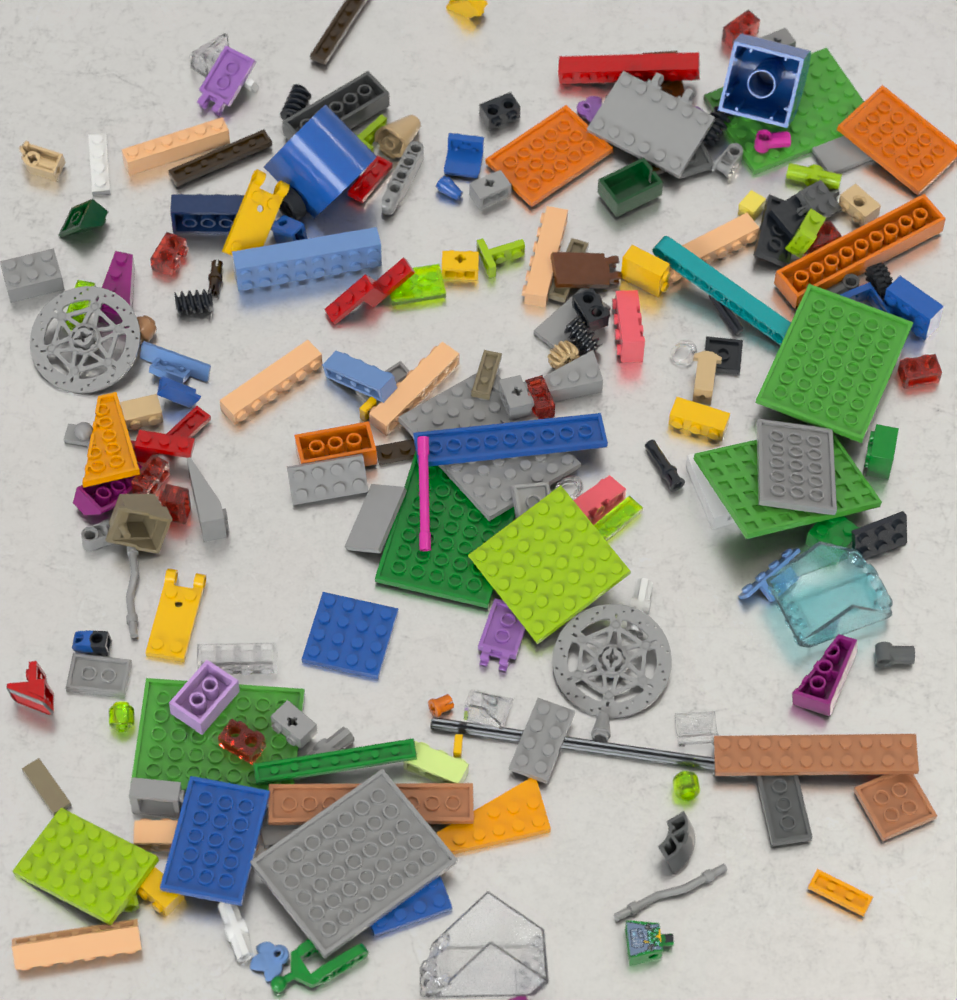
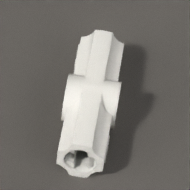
[626,578,653,637]
[218,902,255,962]

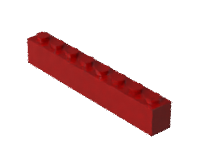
[558,52,700,84]

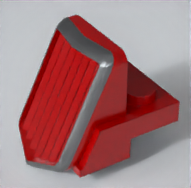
[7,661,54,715]

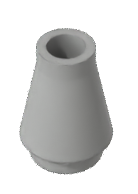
[591,712,611,742]

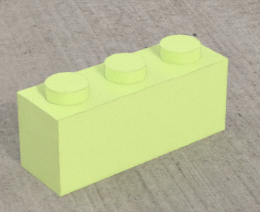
[403,741,469,783]

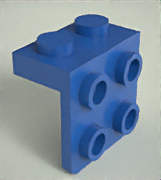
[444,133,484,178]

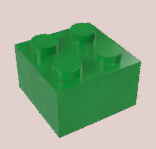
[864,424,899,480]
[805,516,859,566]

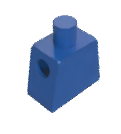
[271,215,308,244]

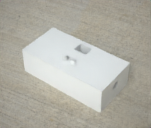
[686,446,735,529]

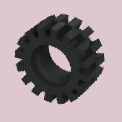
[865,262,893,297]

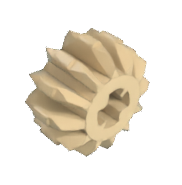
[547,340,580,370]

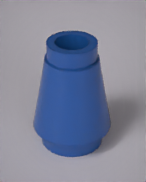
[436,176,463,200]

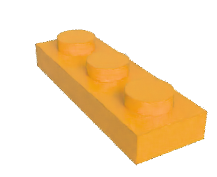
[808,869,873,917]

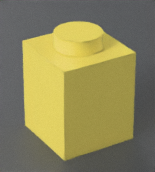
[738,190,766,221]

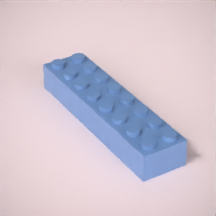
[232,227,382,291]

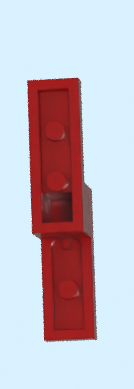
[324,257,415,324]
[131,430,195,465]

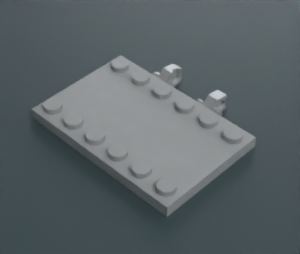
[587,71,715,178]

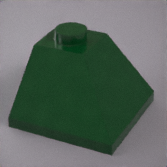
[58,199,109,237]

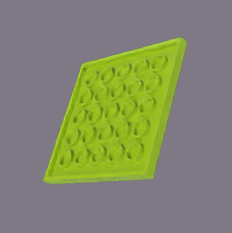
[468,485,631,644]

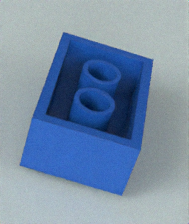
[883,276,944,340]

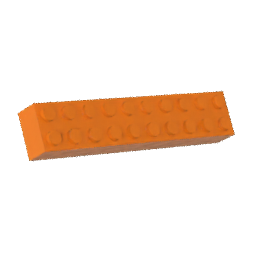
[774,194,946,309]

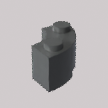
[658,811,695,873]

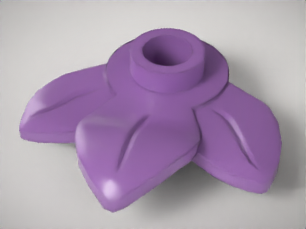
[576,96,602,123]

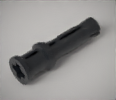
[645,439,685,491]

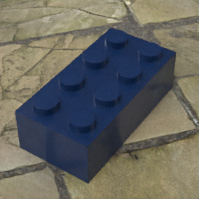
[170,194,244,234]

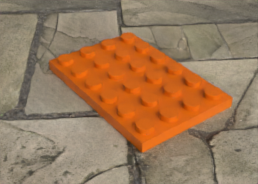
[837,85,957,195]
[485,105,613,207]

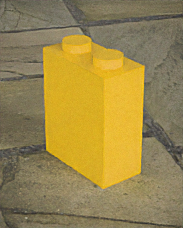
[621,245,671,297]

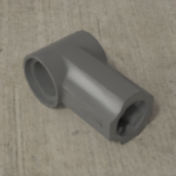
[826,274,859,295]
[875,642,915,667]

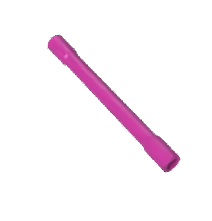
[417,436,431,551]

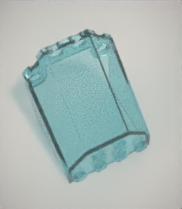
[766,541,893,648]

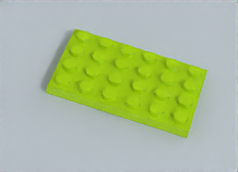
[12,808,159,925]

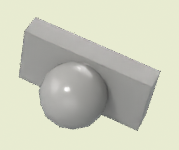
[64,422,93,446]

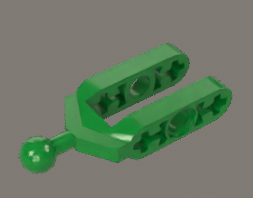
[270,939,369,992]

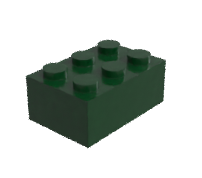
[597,157,663,217]

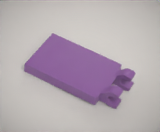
[197,45,256,116]
[478,599,526,672]

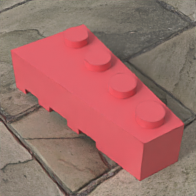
[612,290,645,363]
[573,475,626,526]

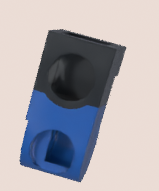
[72,630,112,656]

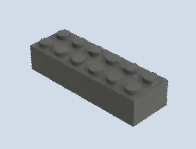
[282,71,390,140]

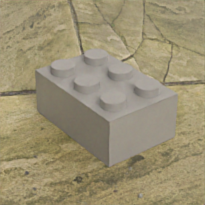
[0,248,65,303]

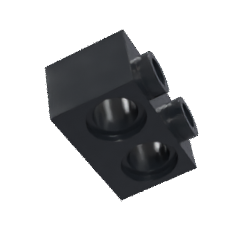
[479,92,520,130]
[572,287,610,333]

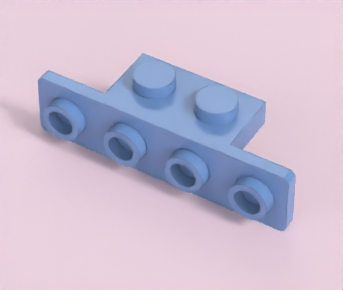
[140,341,211,384]
[738,548,801,602]

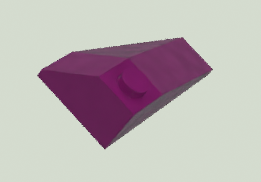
[73,462,147,515]

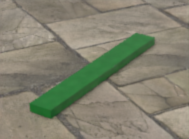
[253,738,417,785]

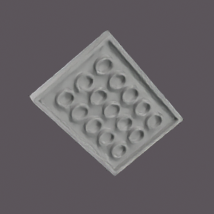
[756,419,837,515]

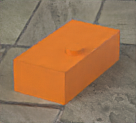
[294,421,377,466]

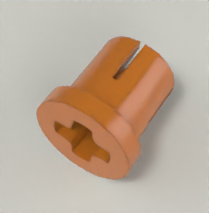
[428,694,454,718]

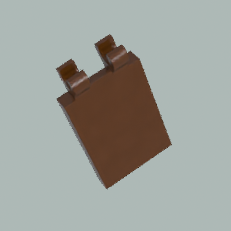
[550,252,622,288]

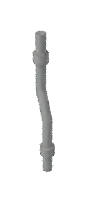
[126,546,139,638]
[614,863,727,921]

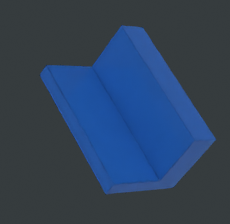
[157,376,201,408]

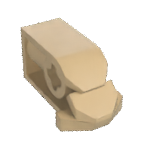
[19,141,66,182]
[692,351,722,404]

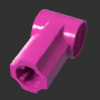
[754,129,791,153]

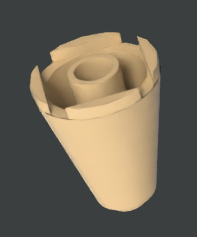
[375,115,421,159]

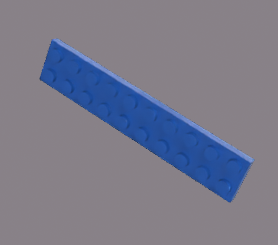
[413,413,608,466]

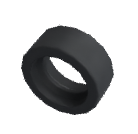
[279,187,307,220]

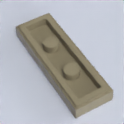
[471,350,502,400]
[22,758,72,815]

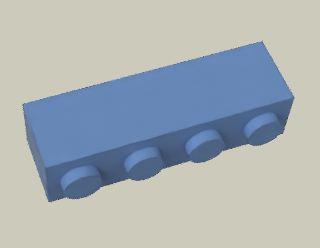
[322,350,397,403]

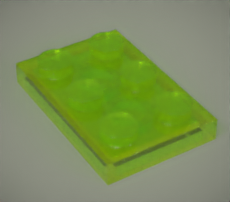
[390,264,446,306]

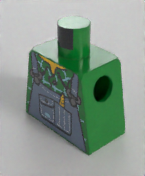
[625,920,674,966]

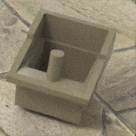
[105,494,172,553]

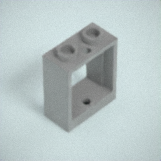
[129,778,185,818]

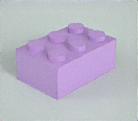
[169,660,240,735]

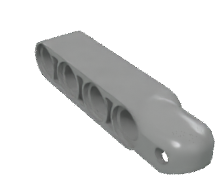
[382,141,424,215]

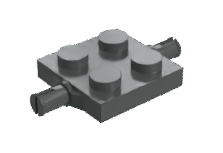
[796,180,842,218]

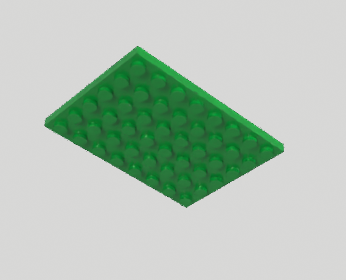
[375,451,515,608]

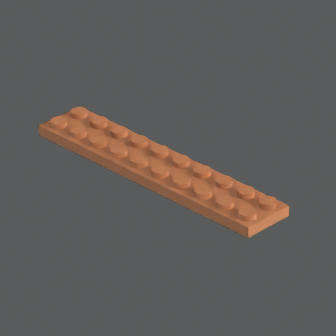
[714,734,919,776]
[268,783,474,825]

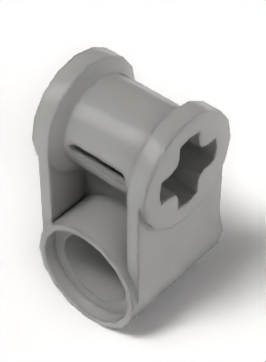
[713,143,743,178]
[81,520,113,551]

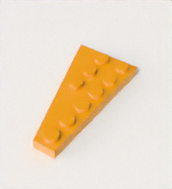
[82,392,140,488]
[436,778,551,855]

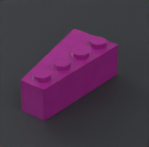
[94,251,135,328]
[792,634,857,716]

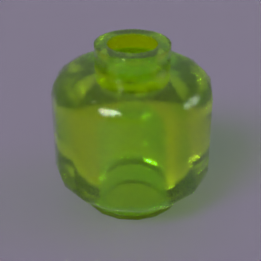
[108,701,135,733]
[672,771,700,801]

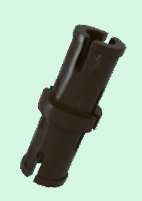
[207,260,223,296]

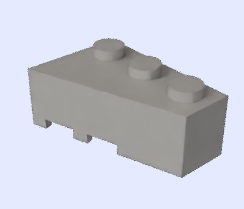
[543,350,603,404]

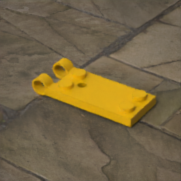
[222,169,290,257]
[145,568,206,662]

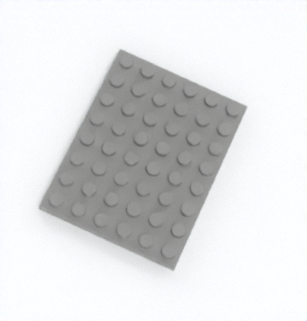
[398,373,581,521]
[250,769,458,958]

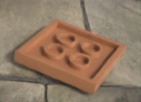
[854,774,937,842]

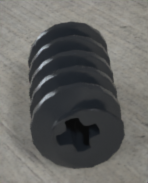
[280,84,312,120]
[703,106,734,147]
[174,288,213,315]
[564,315,603,355]

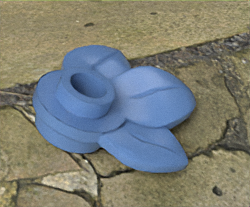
[250,942,289,982]

